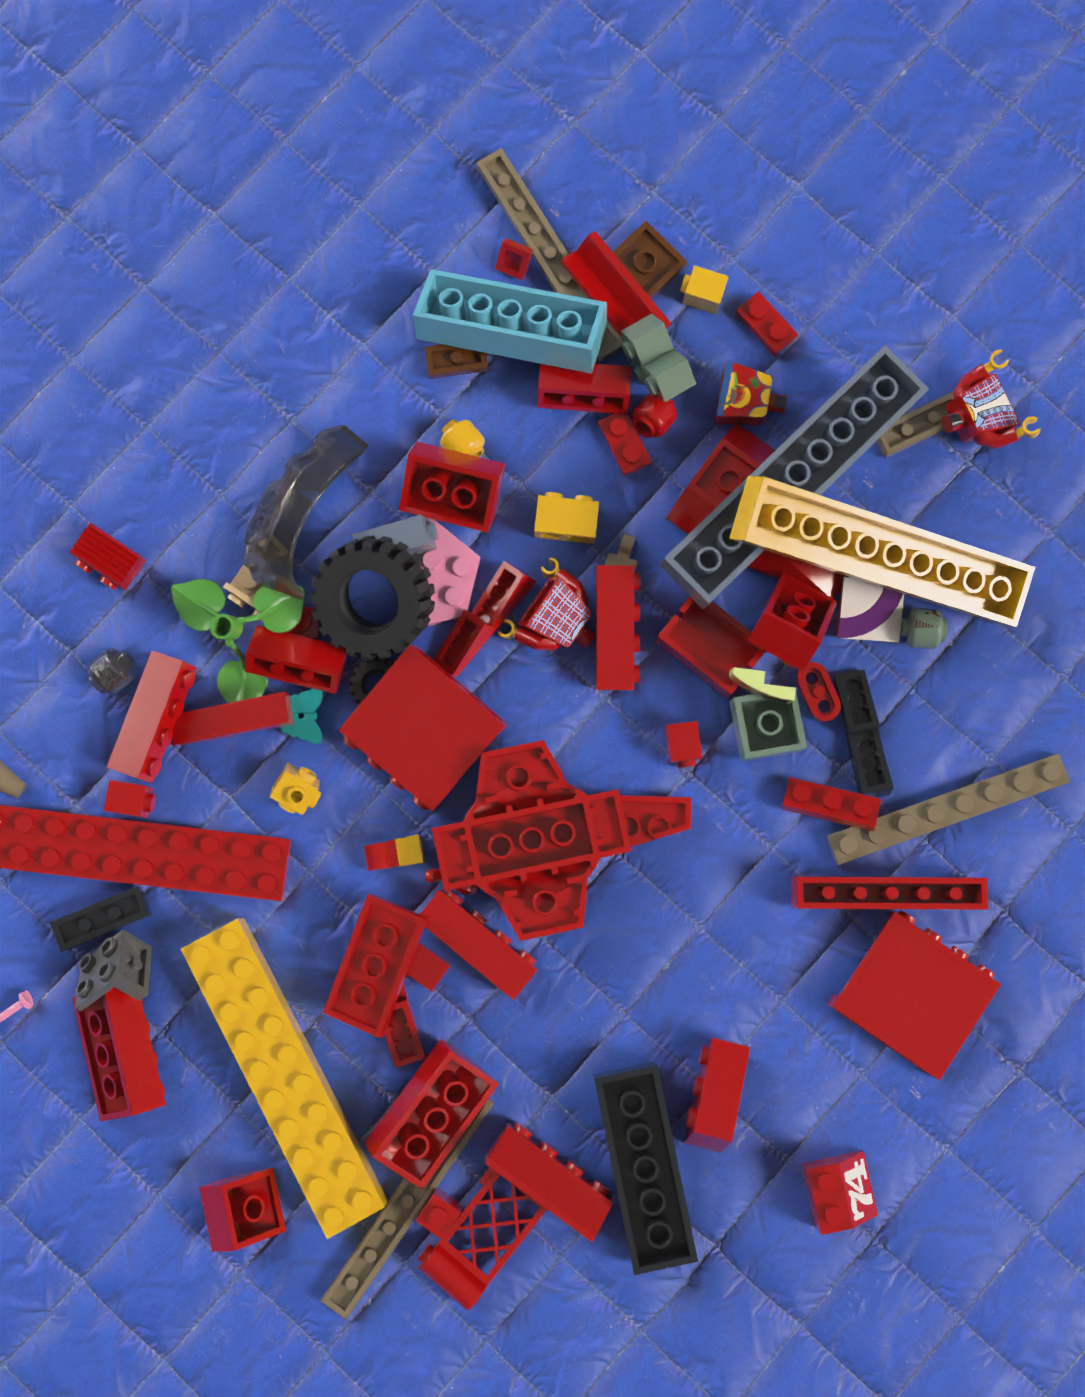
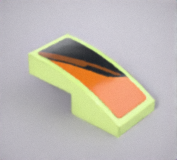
[729,667,796,704]

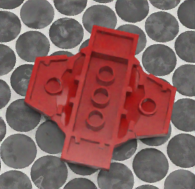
[432,740,632,941]

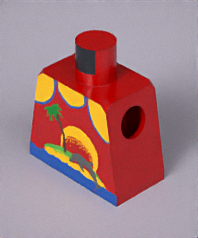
[713,361,787,426]

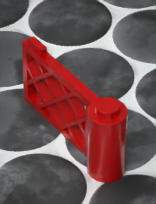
[417,1167,547,1311]

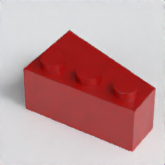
[684,1038,750,1153]

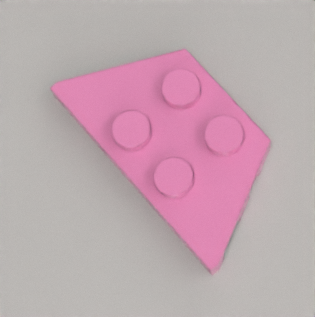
[418,518,481,626]

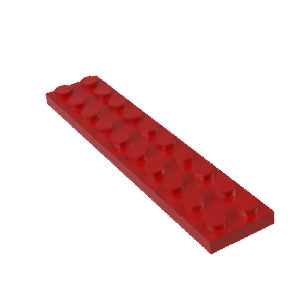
[0,805,292,901]

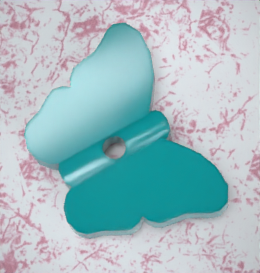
[280,688,323,745]

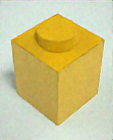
[680,265,729,314]

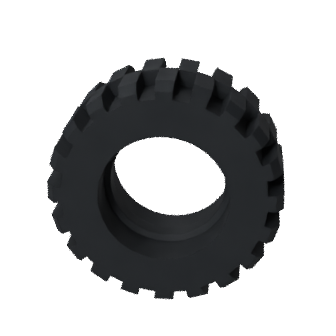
[310,536,435,660]

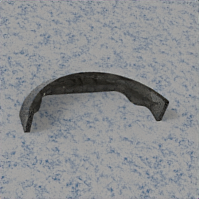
[243,425,368,600]

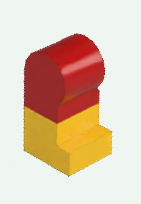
[363,834,425,871]

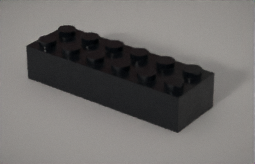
[593,1061,698,1275]

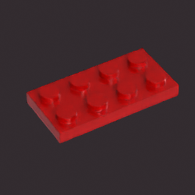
[323,893,428,1038]

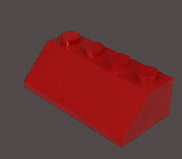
[72,987,166,1122]
[364,1038,499,1189]
[485,1122,613,1242]

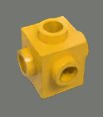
[270,762,322,815]

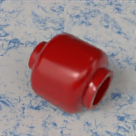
[632,393,677,438]

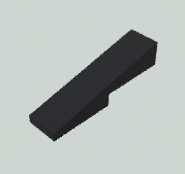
[834,669,894,798]

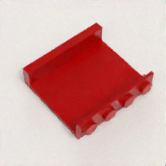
[339,644,509,812]
[827,910,1001,1081]

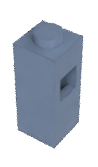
[352,515,438,555]

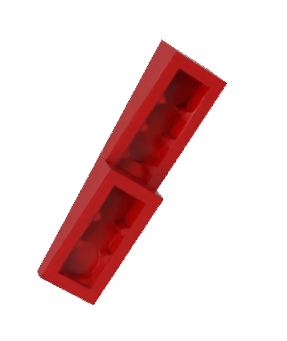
[433,561,537,677]
[173,691,294,746]
[385,983,426,1068]

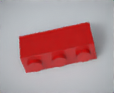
[537,364,631,414]
[245,625,346,694]

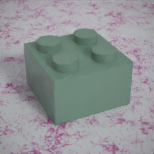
[729,687,807,762]

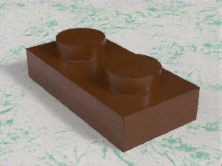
[425,344,489,379]

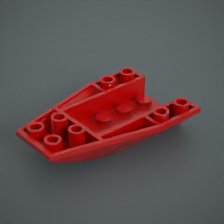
[666,423,849,599]

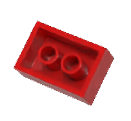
[399,441,506,533]
[748,572,838,671]

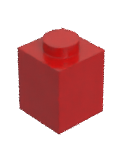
[664,721,703,769]
[103,780,156,818]
[407,942,452,992]
[416,1187,463,1240]

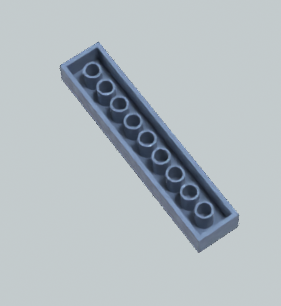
[660,345,929,610]

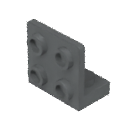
[75,930,152,1011]

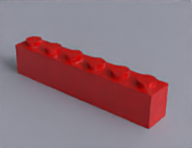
[791,877,988,910]

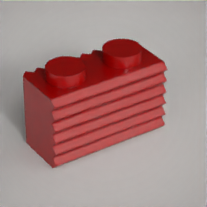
[69,523,146,591]

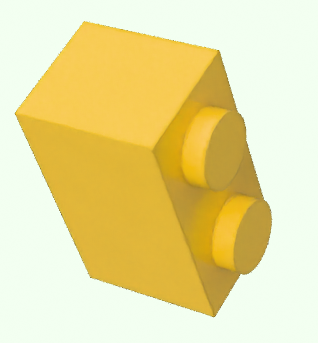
[534,492,599,544]

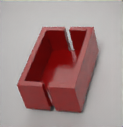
[655,597,765,699]

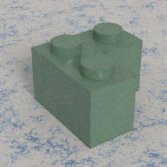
[620,314,696,402]

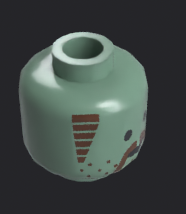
[900,608,948,649]

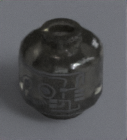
[88,648,136,694]

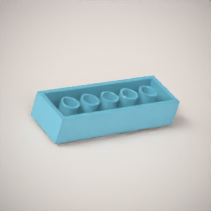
[413,269,607,373]

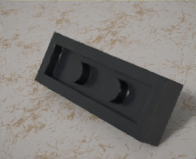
[50,886,152,952]

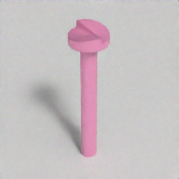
[0,990,34,1023]

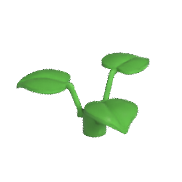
[171,579,306,703]

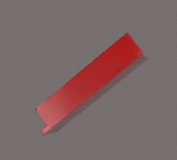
[560,231,672,339]

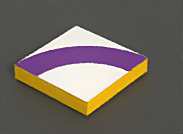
[836,576,904,642]

